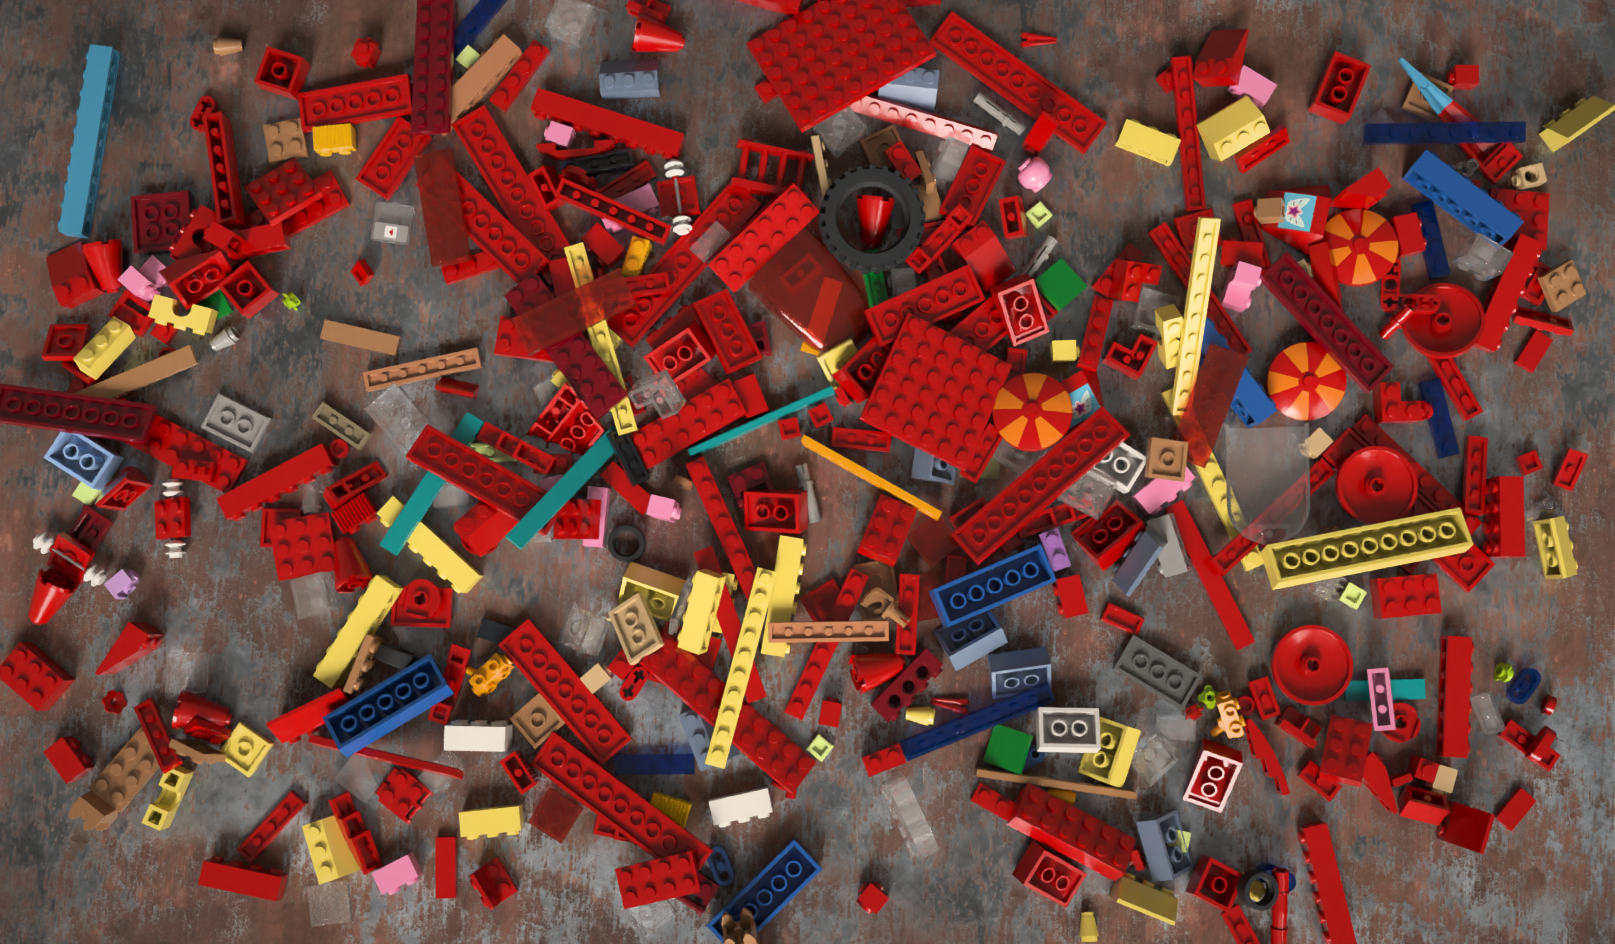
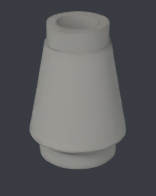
[210,326,241,351]

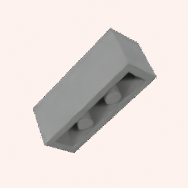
[1146,513,1192,578]

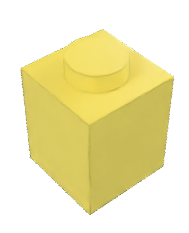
[1050,340,1080,363]

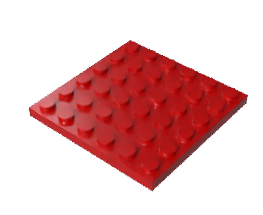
[859,312,1012,471]

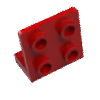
[470,856,519,910]

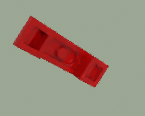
[536,139,616,162]
[905,204,974,274]
[428,644,472,725]

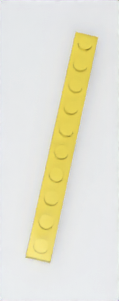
[1170,217,1221,415]
[564,242,638,435]
[1161,388,1264,571]
[705,567,777,769]

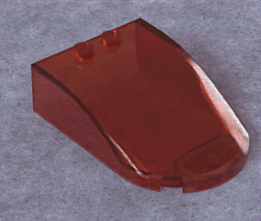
[748,228,870,353]

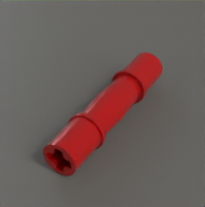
[1270,867,1290,944]

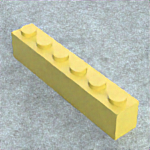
[377,496,483,593]
[761,535,807,657]
[313,575,403,689]

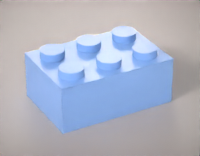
[44,432,124,490]

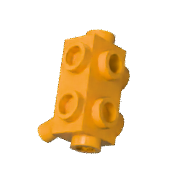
[466,653,514,696]
[1210,691,1246,739]

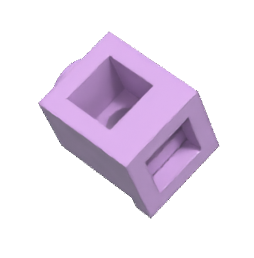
[104,569,140,600]

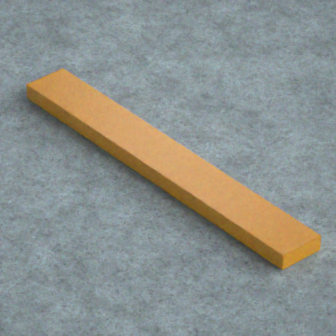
[801,435,942,521]

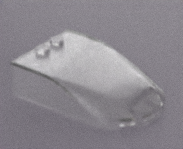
[1225,423,1310,544]

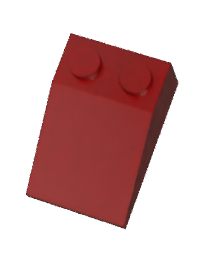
[1193,28,1249,87]
[951,220,1017,294]
[46,241,106,309]
[159,249,233,310]
[990,273,1049,346]
[643,320,716,389]
[832,336,891,404]
[95,466,153,511]
[744,489,808,534]
[95,622,165,675]
[1183,739,1243,812]
[1436,800,1495,855]
[1012,840,1087,908]

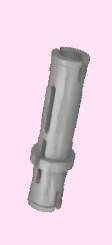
[974,92,1027,136]
[1019,235,1058,277]
[795,463,822,523]

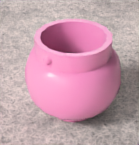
[1018,157,1053,193]

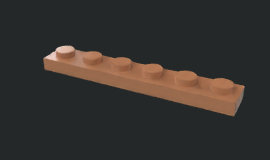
[363,348,483,392]
[768,620,889,643]

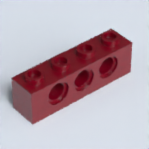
[870,648,944,722]

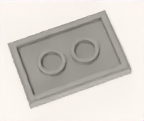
[201,393,272,453]

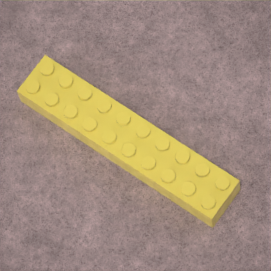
[1261,507,1474,590]

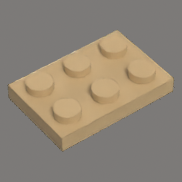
[608,592,664,665]

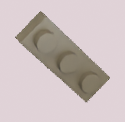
[311,401,372,451]

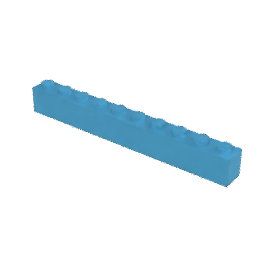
[58,44,121,239]

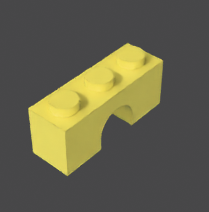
[148,294,218,336]
[1155,304,1183,369]
[142,766,194,831]

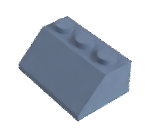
[599,58,660,100]
[878,68,940,113]
[911,447,956,485]
[1112,529,1168,597]
[933,610,1008,671]
[987,647,1051,699]
[678,709,739,771]
[1136,809,1194,881]

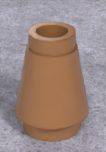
[213,37,243,56]

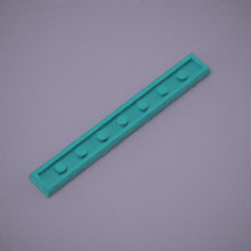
[688,386,834,458]
[379,412,484,556]
[506,425,616,550]

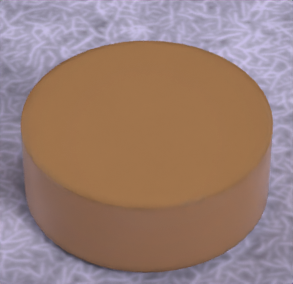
[672,475,693,490]

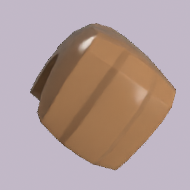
[860,586,911,628]

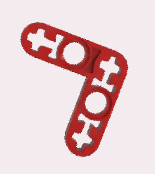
[1380,257,1441,314]

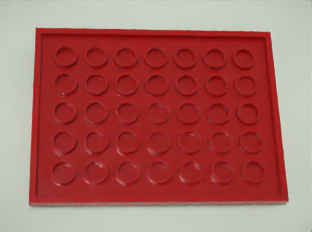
[746,0,936,133]

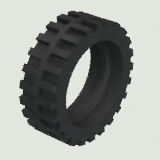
[818,164,926,274]

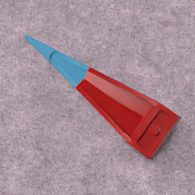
[1398,58,1523,184]

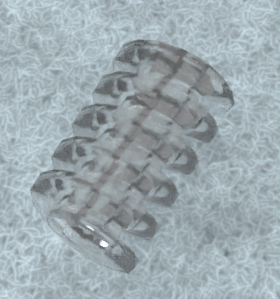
[1310,576,1347,602]

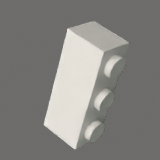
[709,786,773,827]

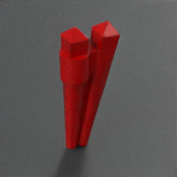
[1020,32,1057,48]
[930,697,970,714]

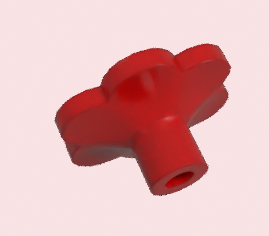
[102,690,127,714]

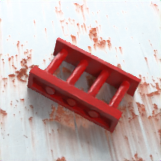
[729,138,815,198]

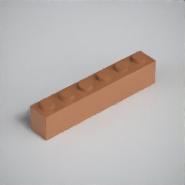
[441,34,523,137]

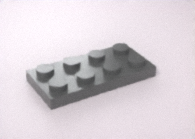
[1112,635,1202,710]

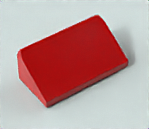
[435,377,480,399]

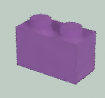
[1036,528,1071,572]

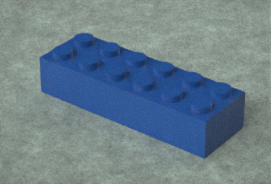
[1402,150,1524,249]
[1199,317,1277,429]
[929,544,1057,628]
[322,654,454,757]
[706,837,822,944]

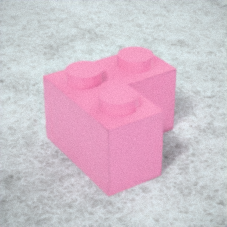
[118,255,168,303]
[1220,261,1262,313]

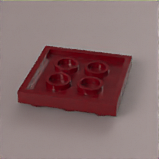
[130,190,194,255]

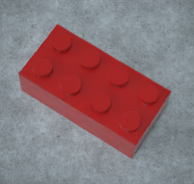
[1482,476,1525,558]

